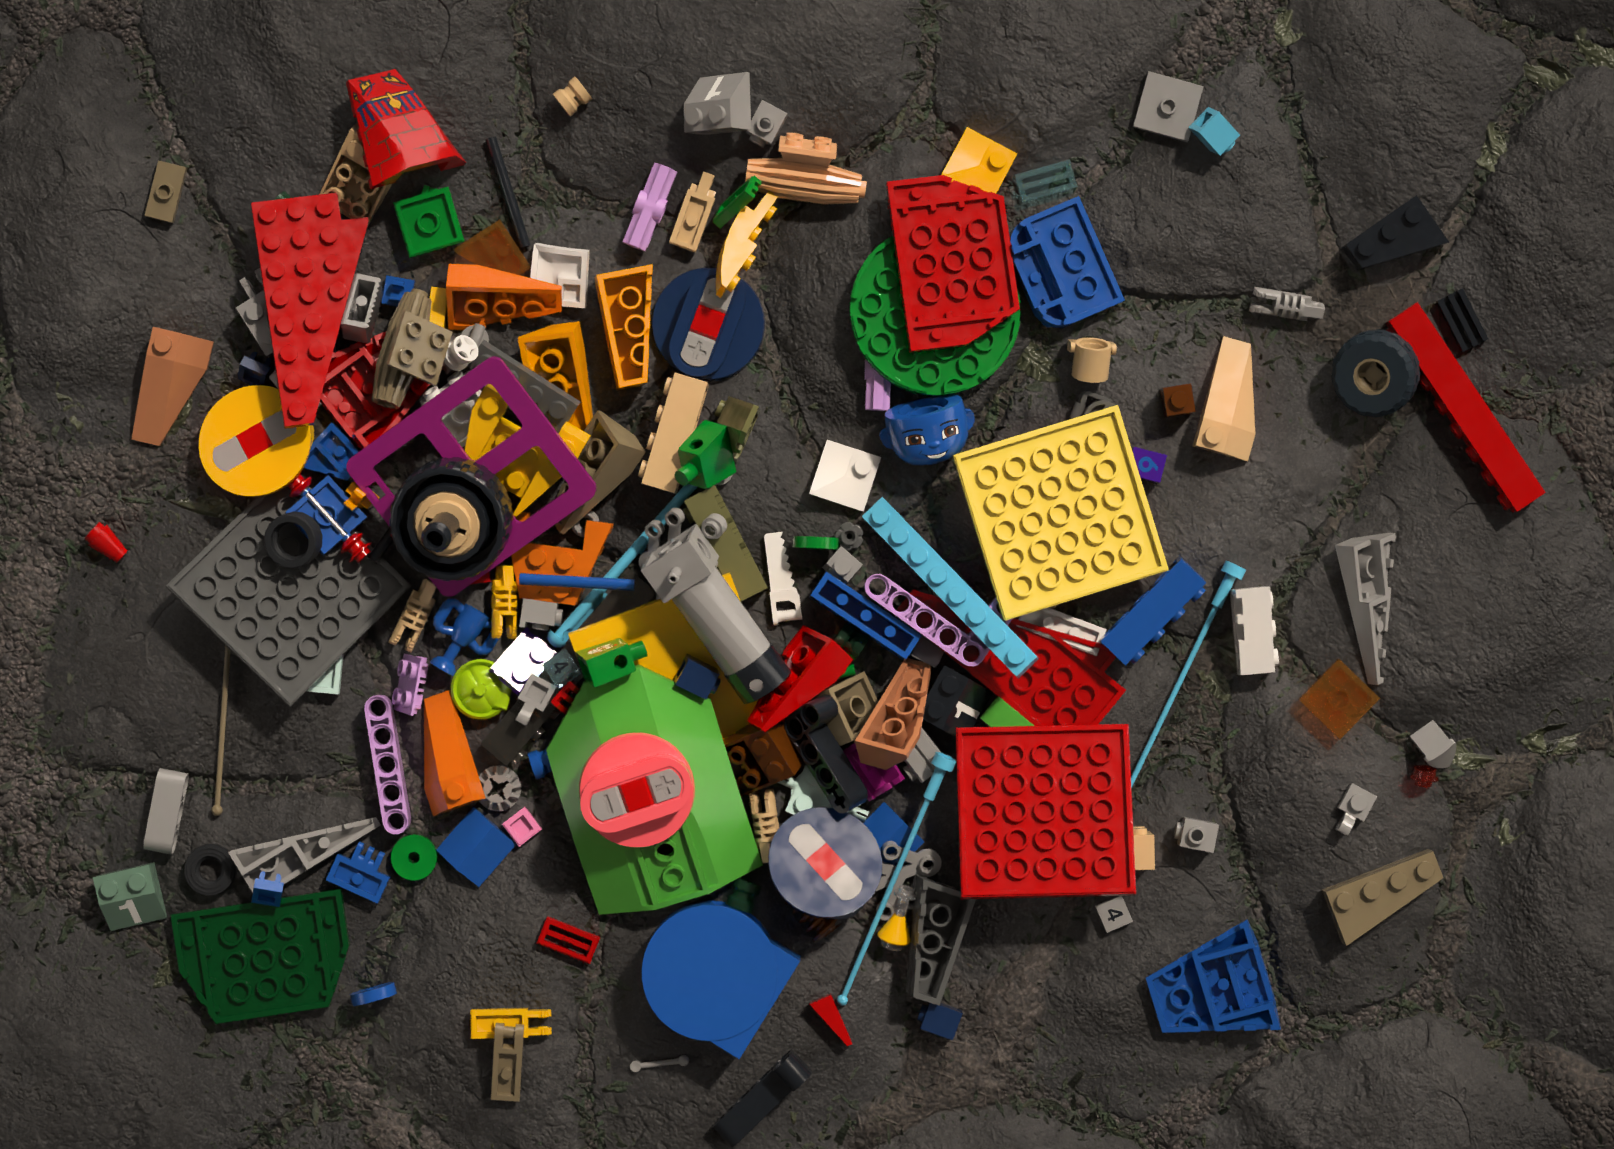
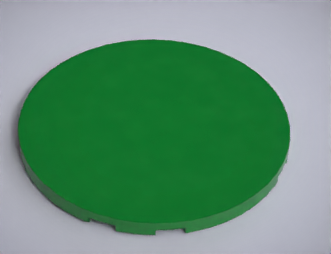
[849,236,1020,396]

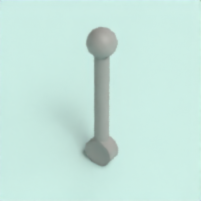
[630,1055,689,1072]

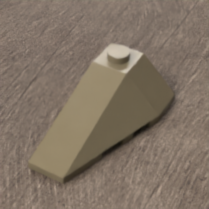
[555,410,646,534]

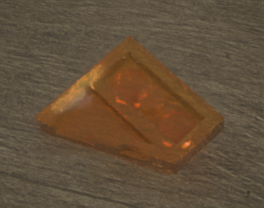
[454,219,531,275]

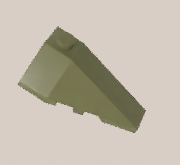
[714,396,760,463]

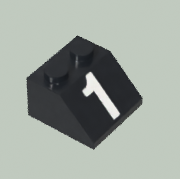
[923,665,993,737]

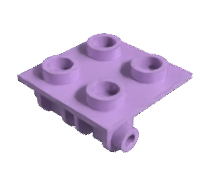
[392,653,429,716]

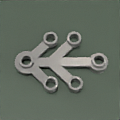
[639,508,727,569]
[875,841,941,921]

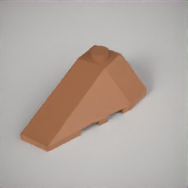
[131,327,214,446]
[855,658,932,770]

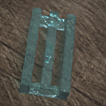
[1014,159,1078,203]

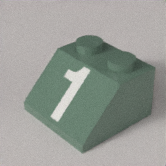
[93,862,167,931]

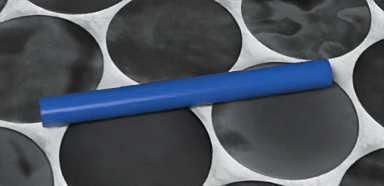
[519,573,635,591]

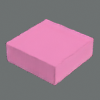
[502,807,542,847]

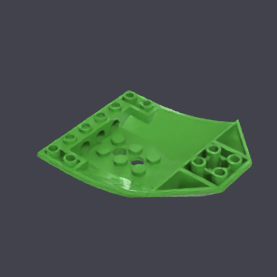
[546,665,763,915]

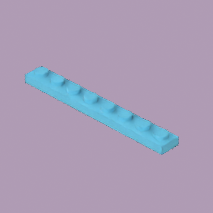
[862,497,1039,678]

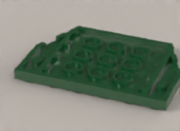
[171,888,350,1024]

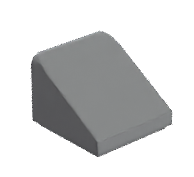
[910,634,944,668]

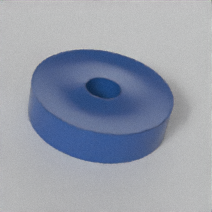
[350,982,397,1006]

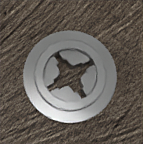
[479,765,521,811]

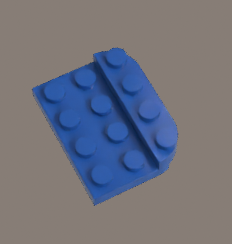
[1009,196,1125,328]

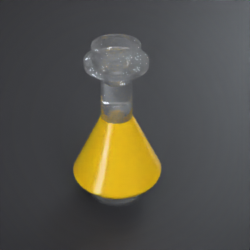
[877,885,916,951]

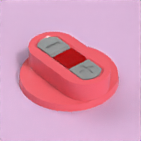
[579,733,695,847]

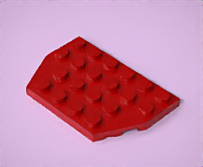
[886,175,1020,353]

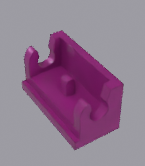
[843,742,905,801]

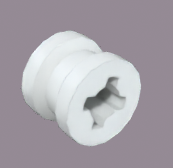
[444,335,478,371]

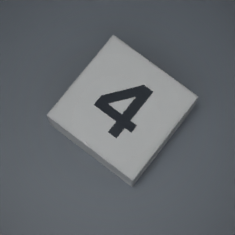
[1095,896,1133,933]

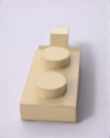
[669,171,716,253]

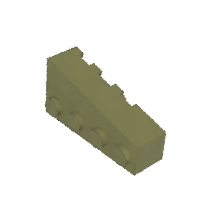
[683,485,768,601]

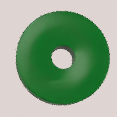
[792,536,839,550]
[391,834,438,881]

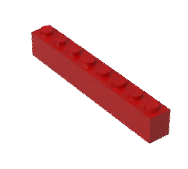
[1385,302,1546,512]

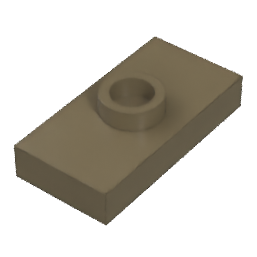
[144,160,188,223]

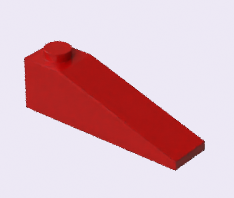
[747,625,853,732]

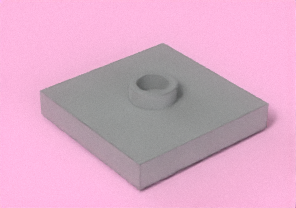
[1133,71,1204,142]

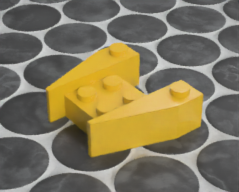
[465,384,591,517]

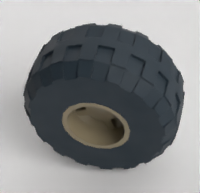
[1331,329,1420,417]

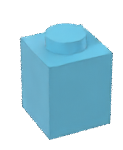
[1188,107,1240,156]

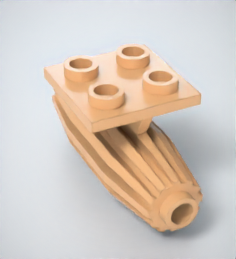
[745,133,867,204]

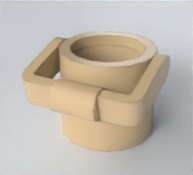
[1067,338,1117,383]

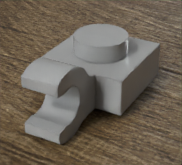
[516,673,557,726]
[1335,783,1377,835]

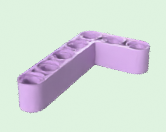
[864,574,1013,666]

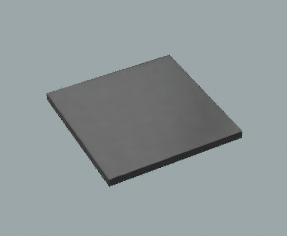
[166,486,411,708]

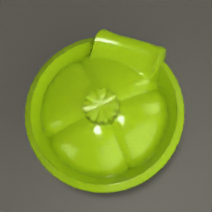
[451,659,512,719]

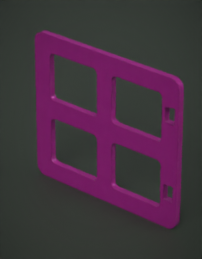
[346,356,597,597]

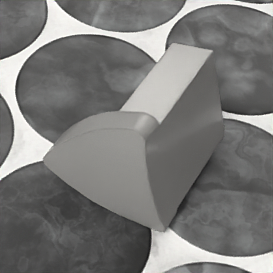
[1410,720,1456,768]

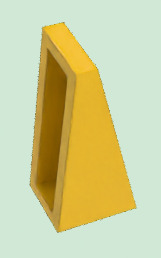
[429,287,447,328]

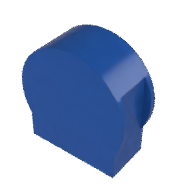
[642,900,800,1059]

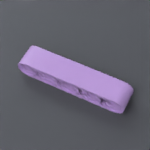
[364,695,411,834]

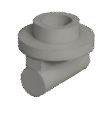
[461,323,489,347]

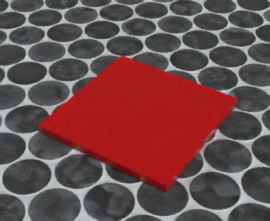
[956,724,1136,899]

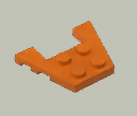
[511,510,614,605]

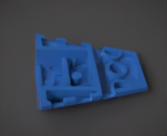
[1146,919,1281,1033]

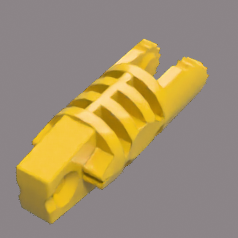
[491,565,517,639]

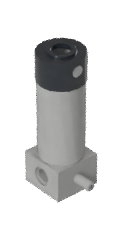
[641,524,791,704]

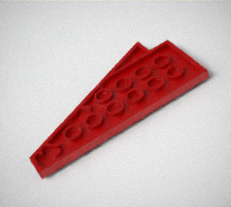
[251,193,369,429]
[896,590,1126,726]

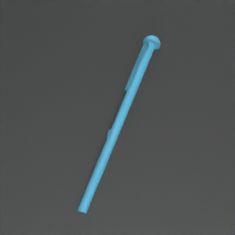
[547,484,697,648]

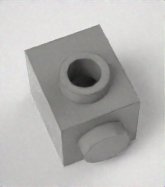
[746,100,788,148]
[1174,817,1219,853]

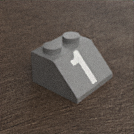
[684,72,751,135]

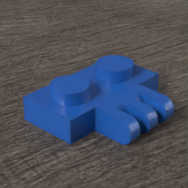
[326,841,391,904]

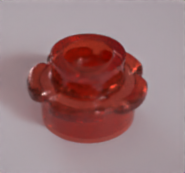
[1410,765,1439,788]

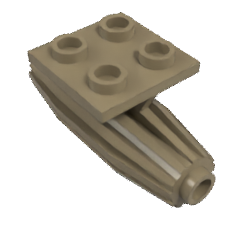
[372,288,453,409]

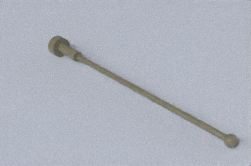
[211,645,231,816]

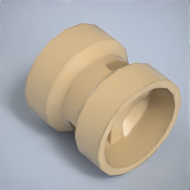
[553,77,592,117]

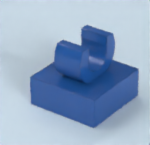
[381,275,416,307]
[251,871,284,907]

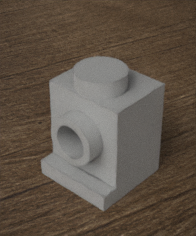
[822,546,863,584]
[519,598,563,631]

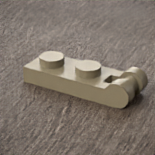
[491,1023,525,1102]

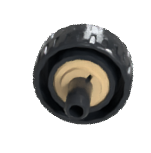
[389,457,513,581]

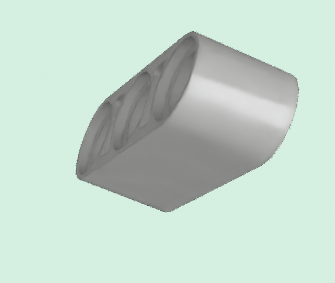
[143,768,189,855]

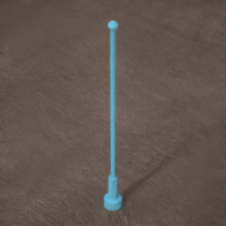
[1131,560,1246,789]
[836,752,957,1006]

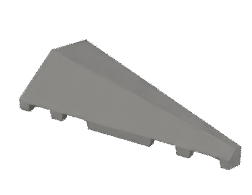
[1335,533,1396,685]
[228,817,381,892]

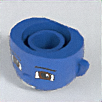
[879,394,975,465]

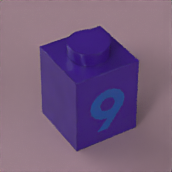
[1131,447,1167,483]

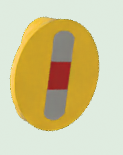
[199,385,314,497]

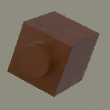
[1160,383,1196,418]

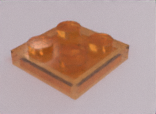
[1298,659,1380,739]

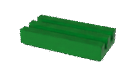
[713,175,762,228]

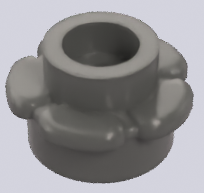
[835,522,863,550]

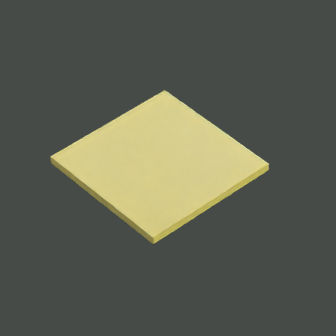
[953,405,1169,621]

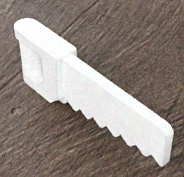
[764,532,802,626]

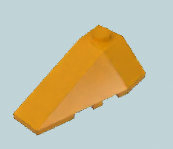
[518,321,593,431]

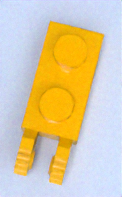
[470,1008,552,1039]

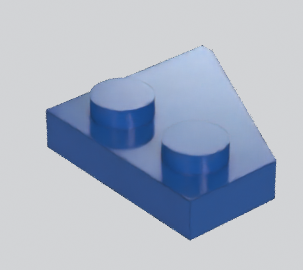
[304,422,360,483]

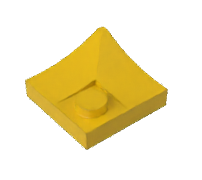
[941,127,1017,193]

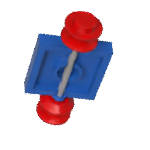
[285,471,372,563]

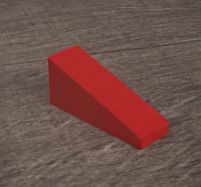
[810,993,852,1046]

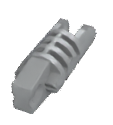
[1249,287,1325,321]

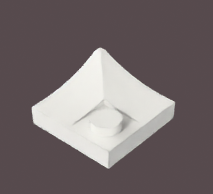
[530,243,589,308]
[809,440,881,512]

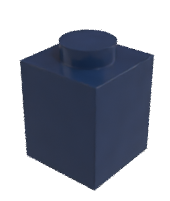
[674,654,721,700]
[917,1002,963,1040]

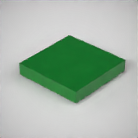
[393,186,465,258]

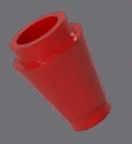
[84,521,128,563]

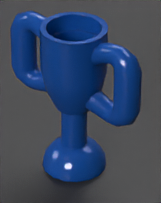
[430,598,499,676]

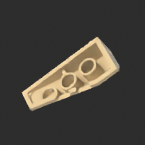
[1193,336,1255,462]

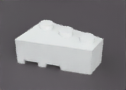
[1230,586,1279,675]

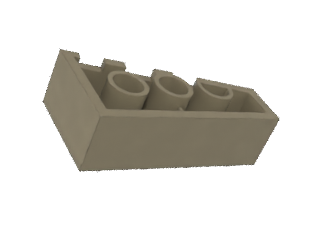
[1322,849,1443,946]

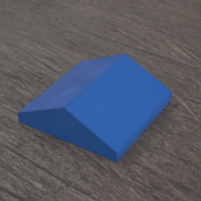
[863,802,925,876]
[436,807,516,887]

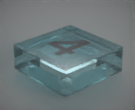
[542,648,582,689]

